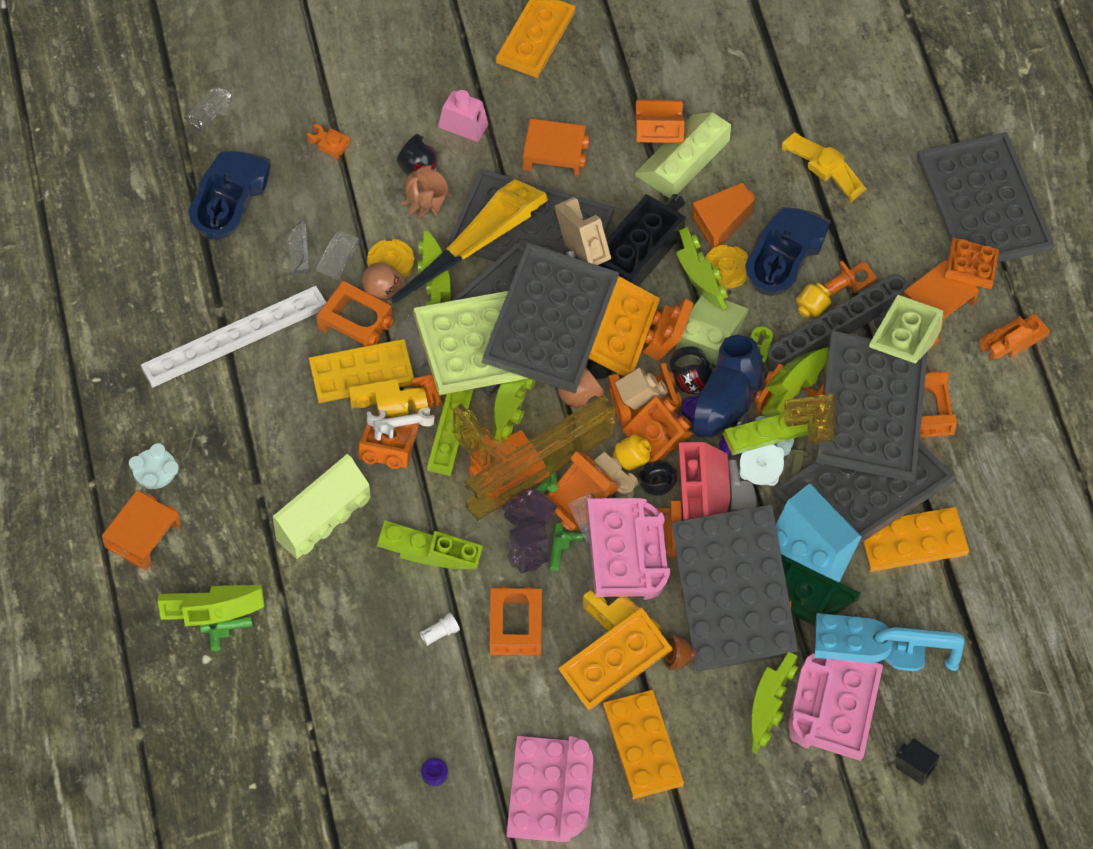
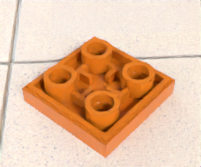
[944,237,999,290]

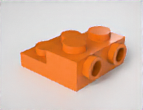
[642,298,694,361]
[623,396,694,463]
[358,414,419,469]

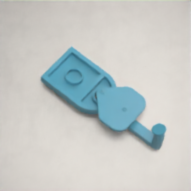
[814,613,965,671]

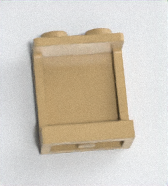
[554,197,611,265]

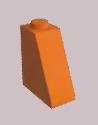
[691,183,755,249]

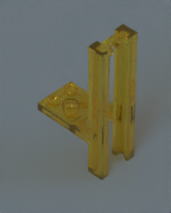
[453,394,616,521]

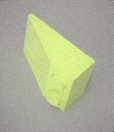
[676,295,748,366]
[869,295,943,363]

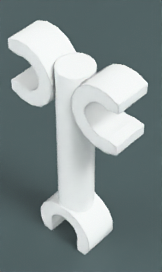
[367,407,434,440]

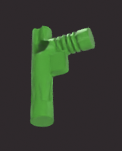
[531,454,558,499]
[550,522,584,571]
[200,617,252,651]

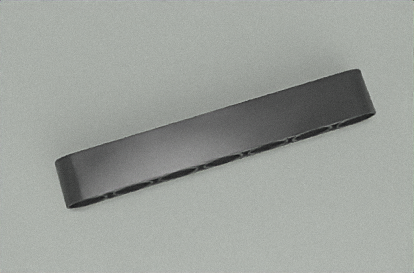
[767,274,907,372]

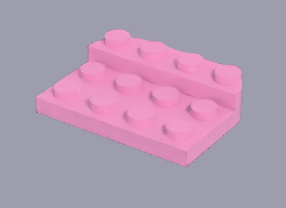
[586,498,670,600]
[788,653,883,761]
[507,736,593,842]

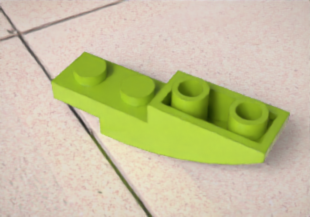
[676,227,728,310]
[418,231,451,306]
[761,347,828,418]
[492,378,536,447]
[377,520,483,570]
[157,585,265,626]
[750,652,799,754]

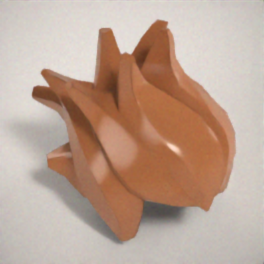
[400,165,452,219]

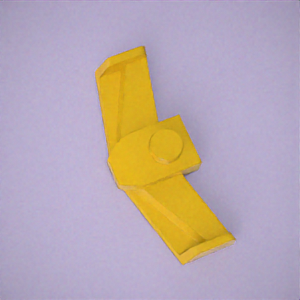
[782,132,867,203]

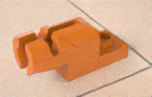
[979,313,1050,360]

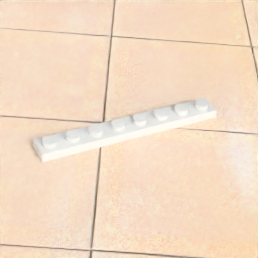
[141,286,326,388]

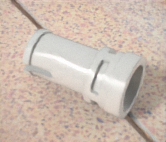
[419,613,460,646]

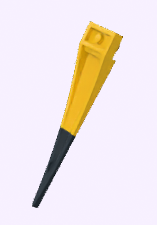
[391,179,548,304]

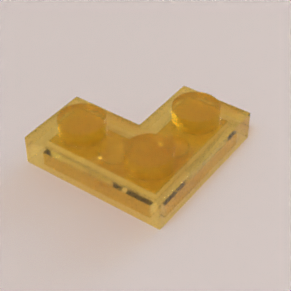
[784,393,836,445]

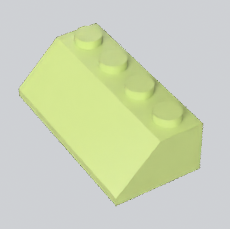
[635,112,731,199]
[273,454,371,559]

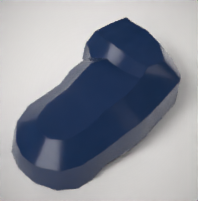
[188,151,271,240]
[745,207,831,296]
[694,335,764,437]

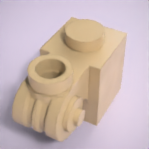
[615,368,669,410]
[594,452,639,498]

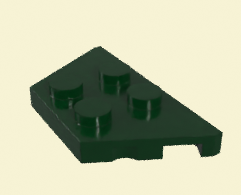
[781,554,860,626]

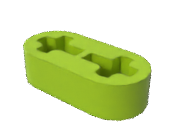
[750,326,773,367]

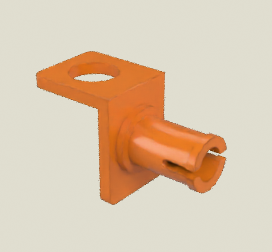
[822,261,877,297]
[412,374,443,408]

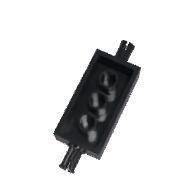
[598,194,686,287]

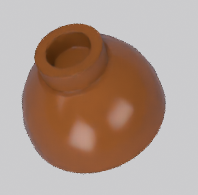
[663,634,696,670]

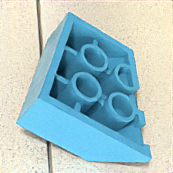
[776,484,862,582]

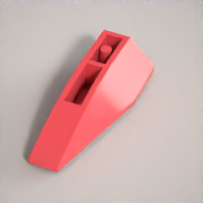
[678,442,731,521]

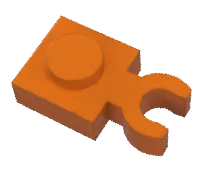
[306,124,351,159]

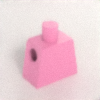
[438,90,488,142]

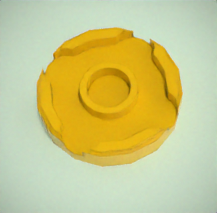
[367,239,415,279]
[705,245,749,289]

